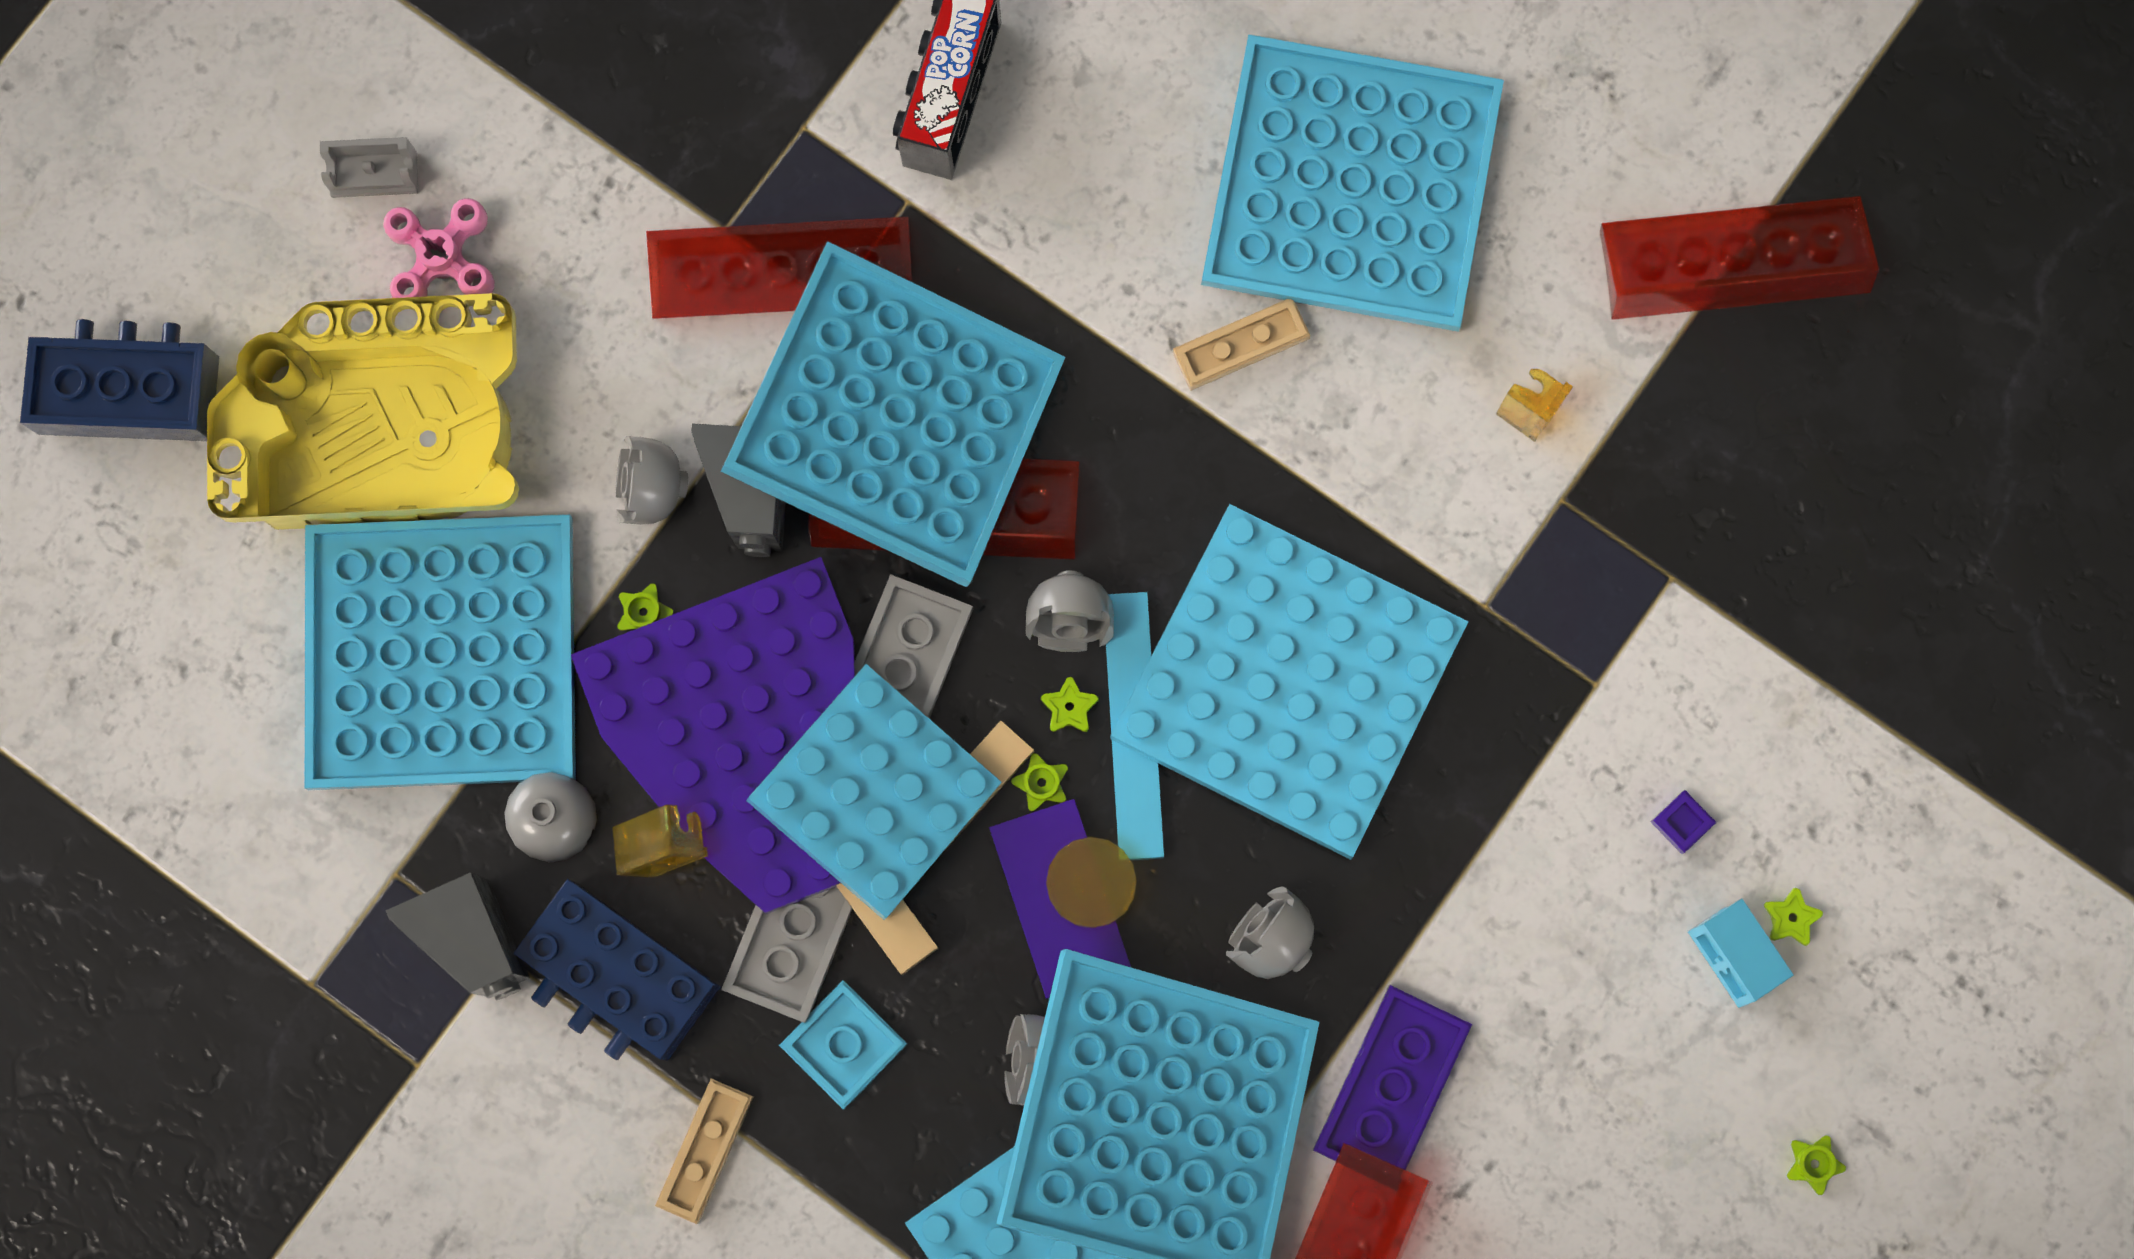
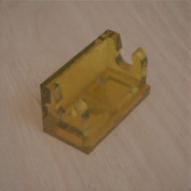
[1496,369,1573,442]
[613,805,708,877]

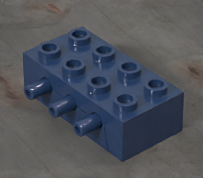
[20,319,219,441]
[513,879,721,1061]

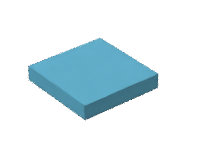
[779,980,908,1109]

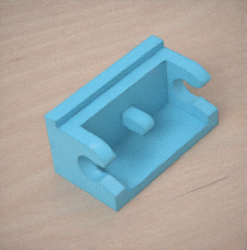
[1688,898,1794,1008]

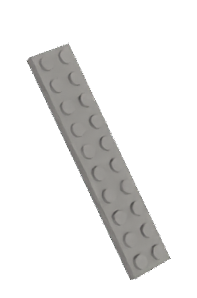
[721,574,973,1023]

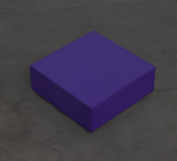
[1650,790,1717,854]

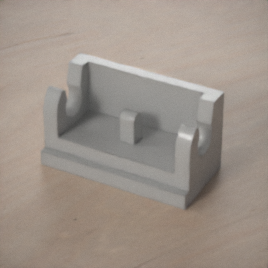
[320,137,418,198]

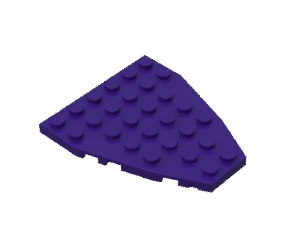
[571,557,855,914]

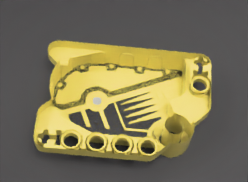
[207,293,519,530]

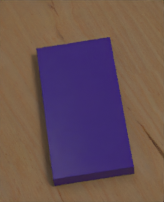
[989,799,1131,999]
[1313,985,1472,1191]

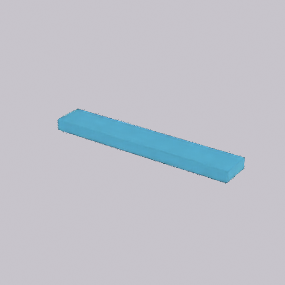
[1106,592,1164,861]

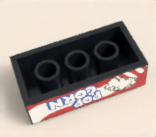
[893,0,1002,180]

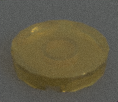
[1046,837,1137,929]

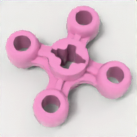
[383,198,495,298]

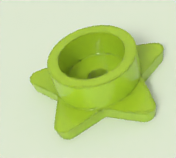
[617,584,673,631]
[1041,677,1099,732]
[1011,753,1068,811]
[1764,887,1823,946]
[1787,1135,1846,1195]

